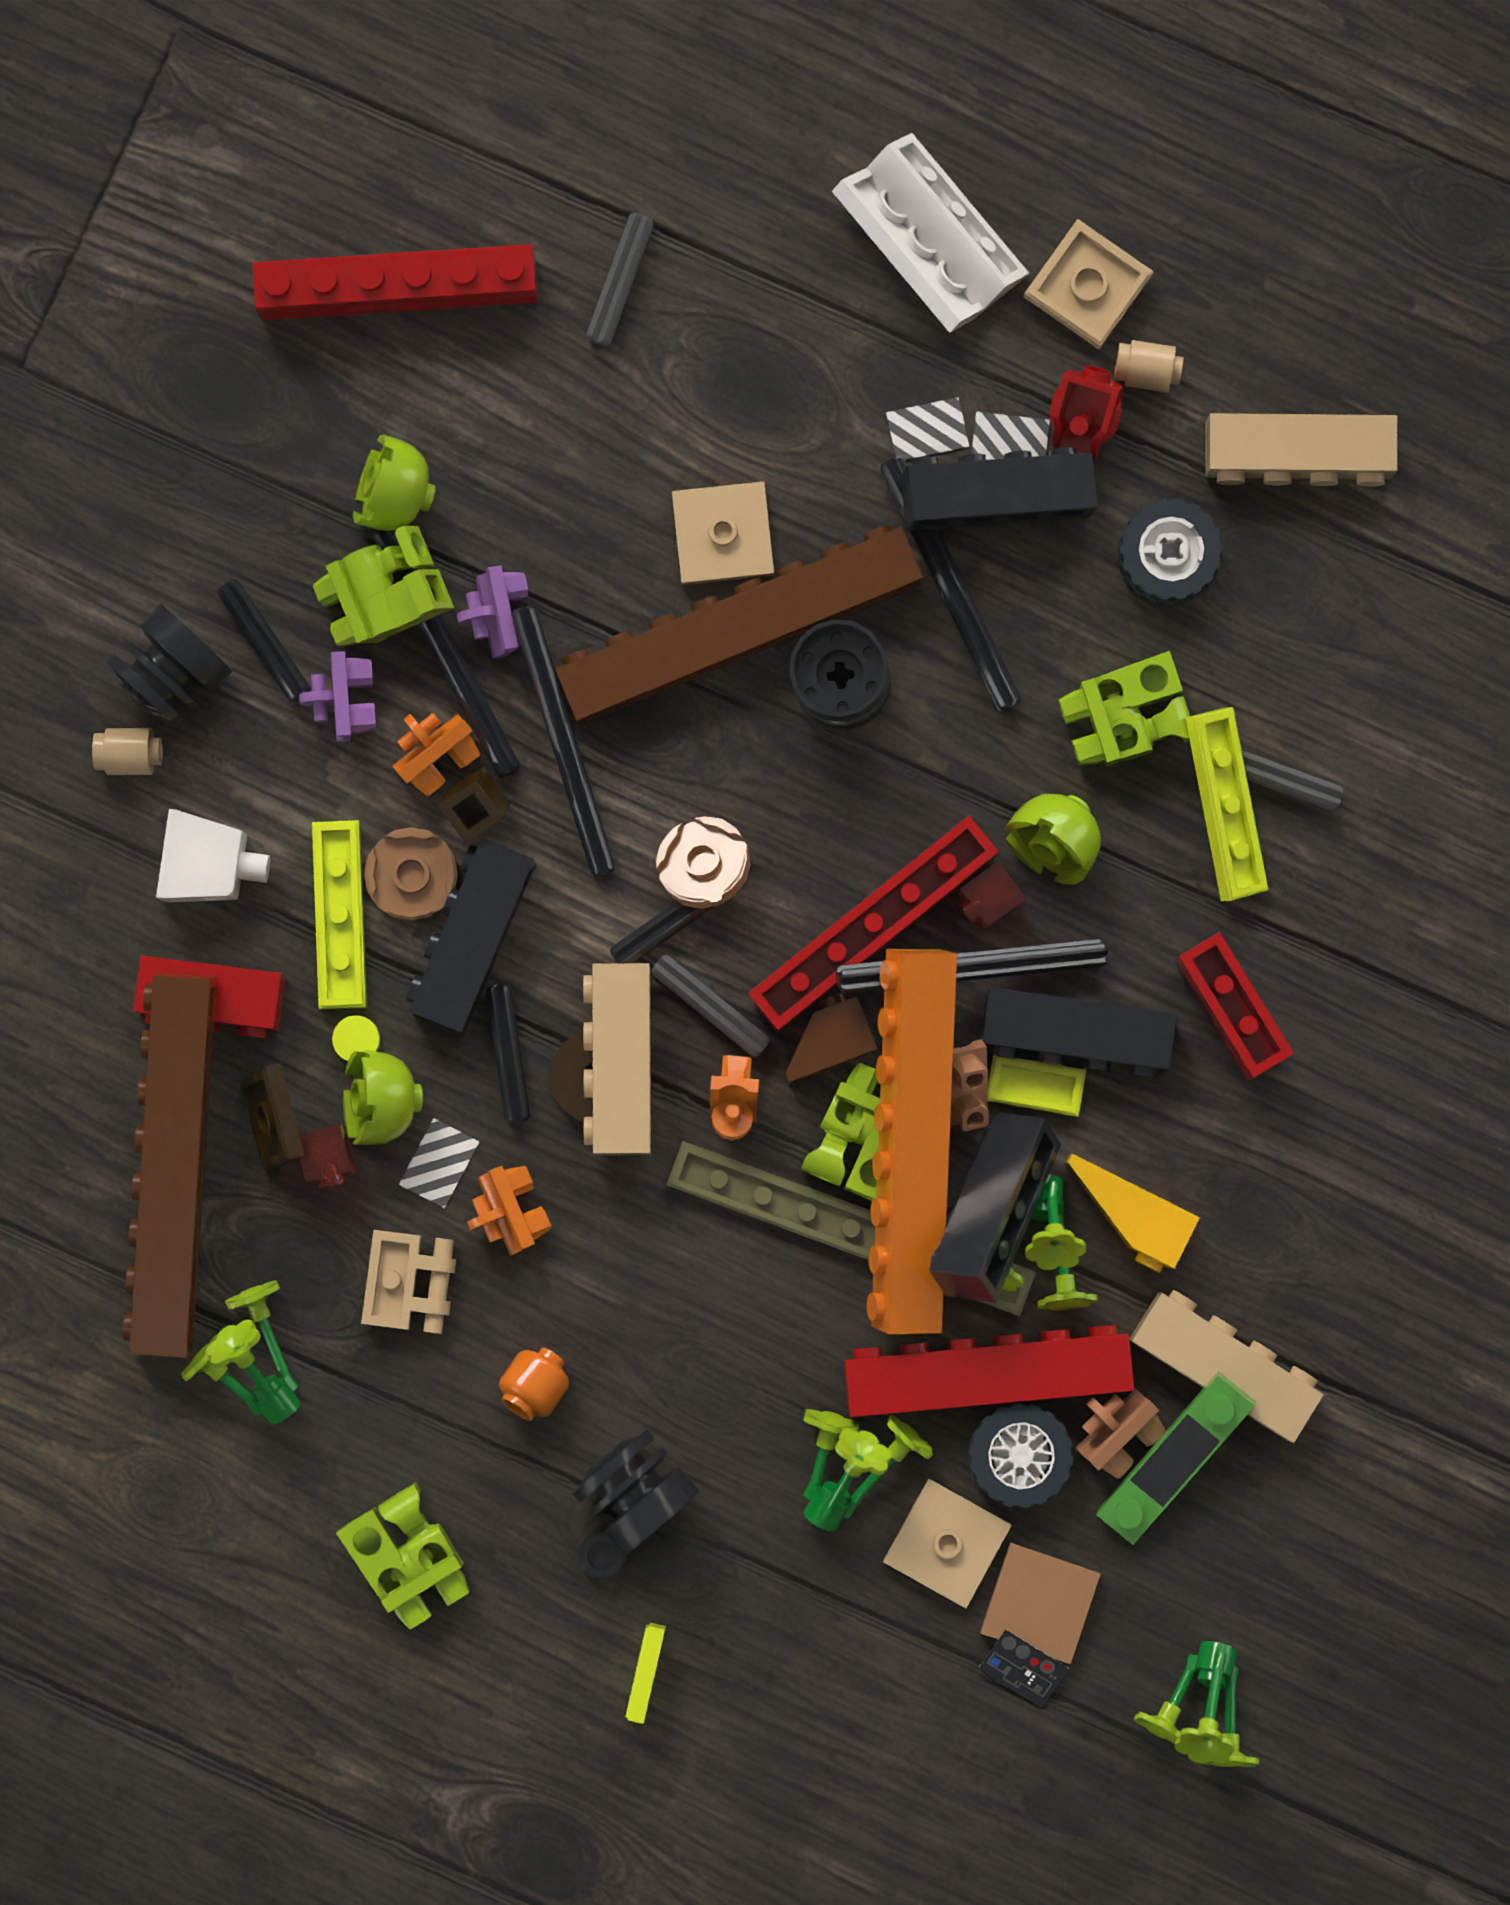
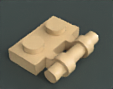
[361,1230,456,1334]

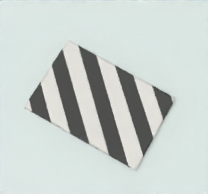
[886,397,969,460]
[972,412,1050,460]
[399,1118,479,1208]

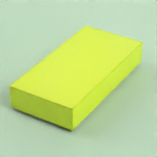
[987,1056,1086,1117]
[626,1623,666,1724]

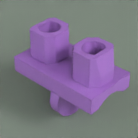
[456,565,528,659]
[299,651,376,742]

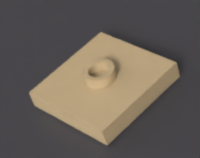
[1024,219,1154,349]
[672,481,774,585]
[883,1478,1012,1608]

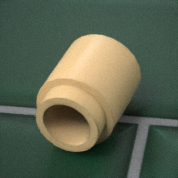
[1114,340,1183,393]
[92,728,163,775]

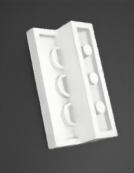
[832,133,1029,333]

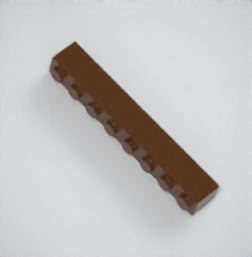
[555,525,923,727]
[123,972,217,1358]

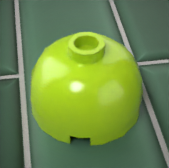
[353,434,435,531]
[1005,794,1101,885]
[343,1051,423,1145]

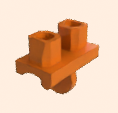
[392,713,480,796]
[709,1055,759,1140]
[466,1166,551,1256]

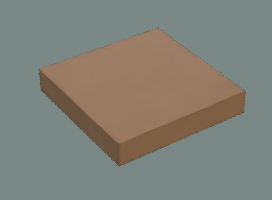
[980,1542,1100,1664]

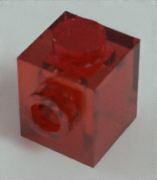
[957,861,1026,931]
[299,1124,357,1190]

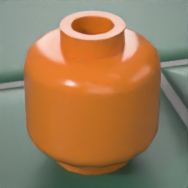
[499,1348,569,1421]

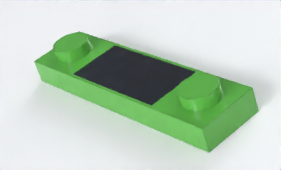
[1096,1371,1255,1545]

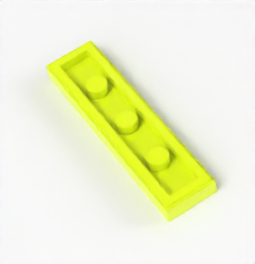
[1185,707,1268,901]
[312,820,367,1010]

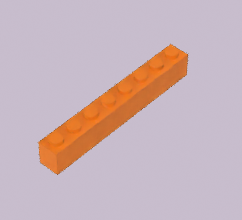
[867,949,957,1334]

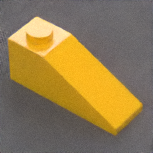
[1065,1154,1200,1273]

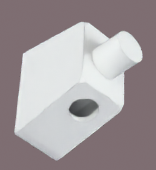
[156,809,270,902]

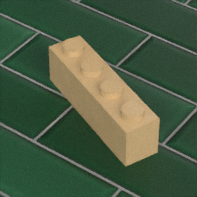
[1205,413,1397,487]
[583,963,651,1156]
[1129,1290,1324,1443]

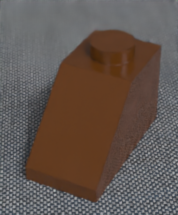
[785,993,877,1084]

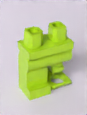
[313,526,454,646]
[1058,651,1190,767]
[801,1062,880,1201]
[336,1482,470,1629]

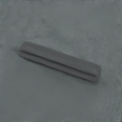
[587,213,653,347]
[1241,750,1344,811]
[651,955,770,1058]

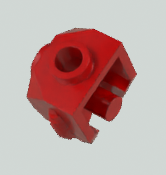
[1049,365,1123,460]

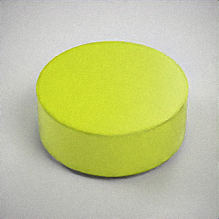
[332,1016,381,1061]

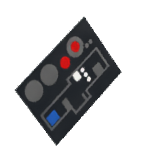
[978,1629,1070,1708]

